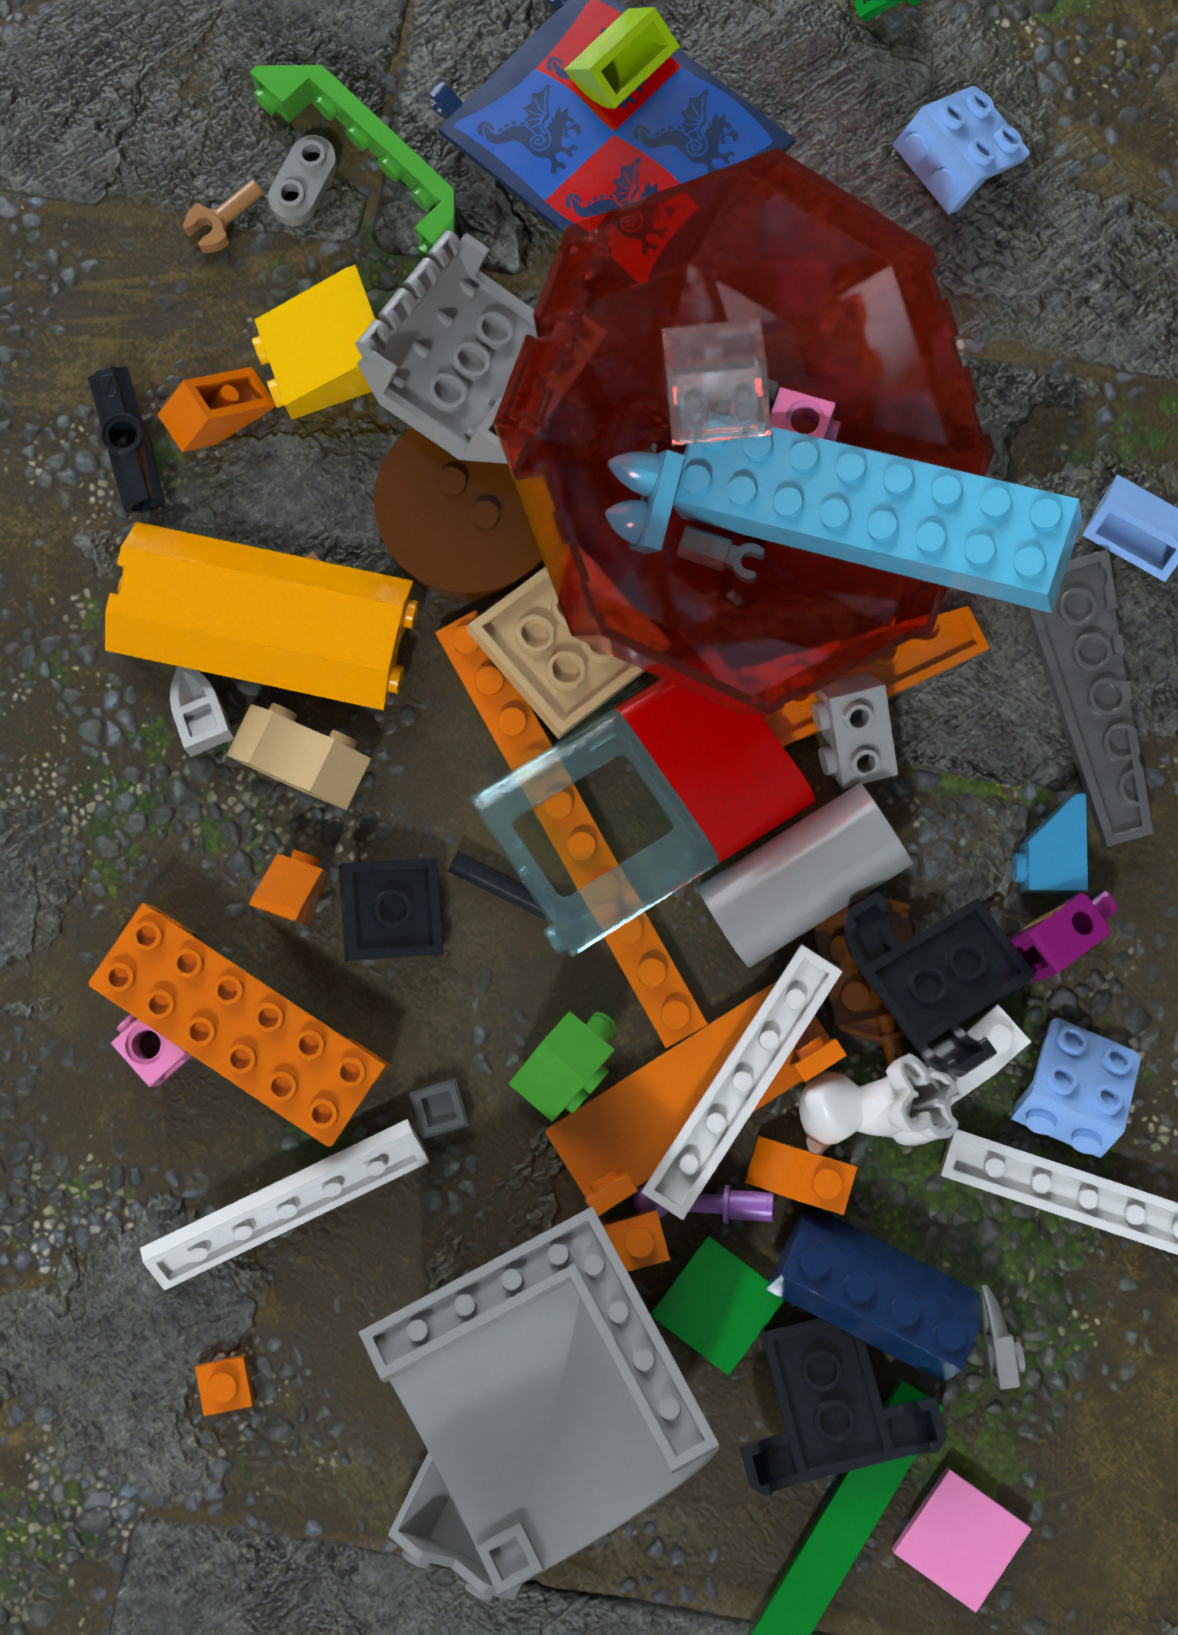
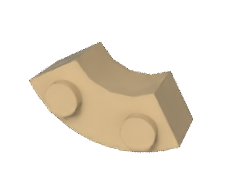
[226,703,371,810]

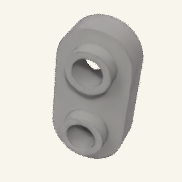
[268,135,338,226]

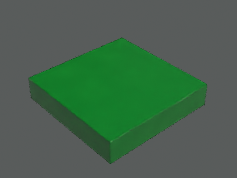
[650,1234,784,1376]

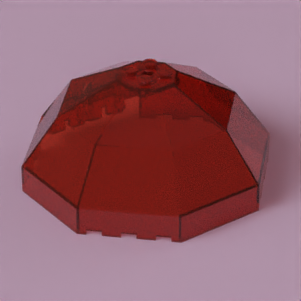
[493,148,995,715]

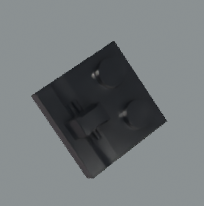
[338,858,444,962]

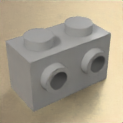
[811,672,898,789]

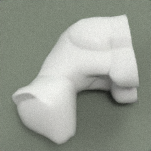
[799,1054,959,1155]

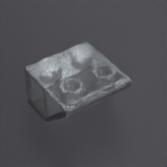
[661,319,771,446]

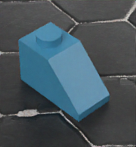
[1012,794,1088,894]

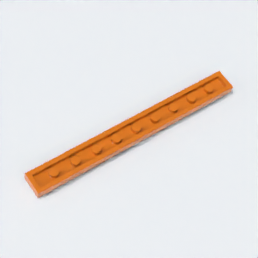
[435,610,708,1048]

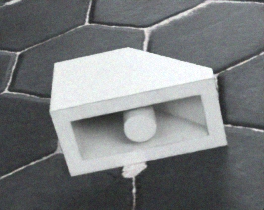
[923,1004,1031,1105]

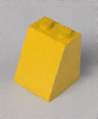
[252,265,375,420]

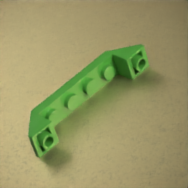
[250,65,457,259]

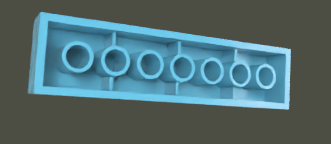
[673,410,1082,613]

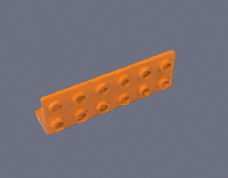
[89,903,391,1147]
[546,981,847,1216]

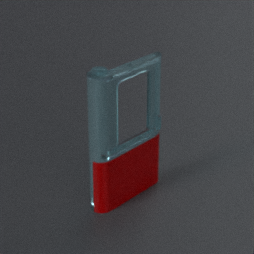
[468,649,815,957]

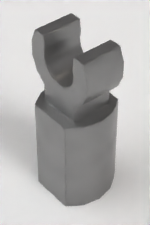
[677,525,765,583]

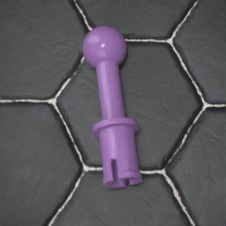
[633,1181,775,1224]

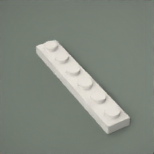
[641,944,843,1220]
[140,1119,429,1291]
[938,1129,1178,1255]

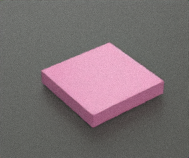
[891,1467,1032,1613]

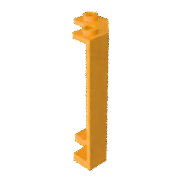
[105,522,419,710]

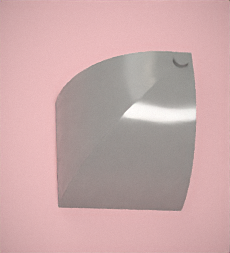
[358,1207,720,1596]

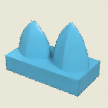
[605,450,685,554]

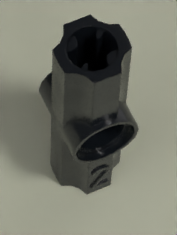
[88,366,166,513]

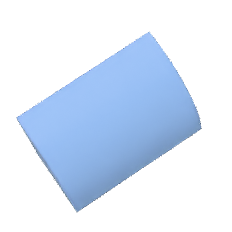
[1082,474,1178,582]

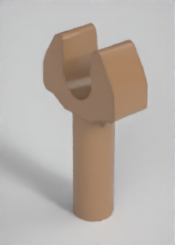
[183,179,264,253]

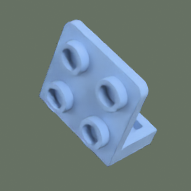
[892,86,1029,215]
[1011,1018,1141,1158]

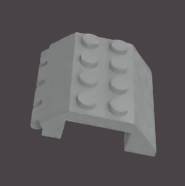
[355,231,607,464]

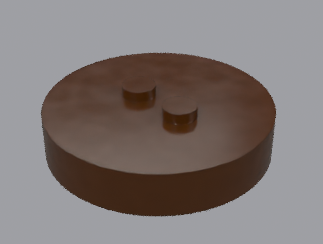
[374,427,564,601]

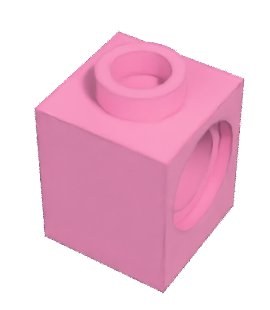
[767,387,841,442]
[111,1014,192,1087]

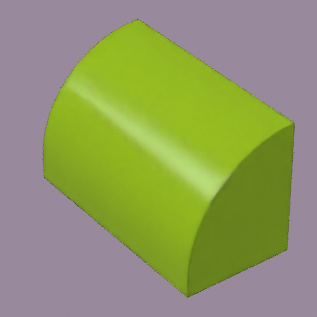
[564,7,680,109]

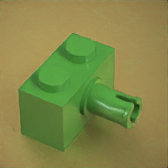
[509,1011,618,1122]

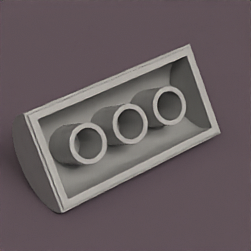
[697,782,913,968]

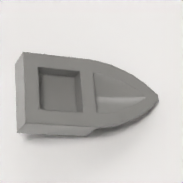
[170,666,234,757]
[981,1285,1025,1390]

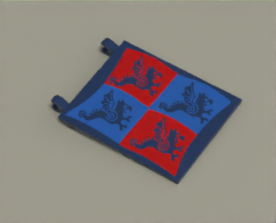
[429,0,795,298]

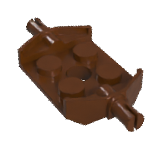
[812,894,914,1067]

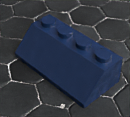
[766,1203,980,1383]

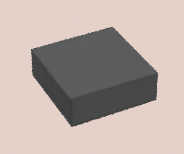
[409,1078,470,1139]

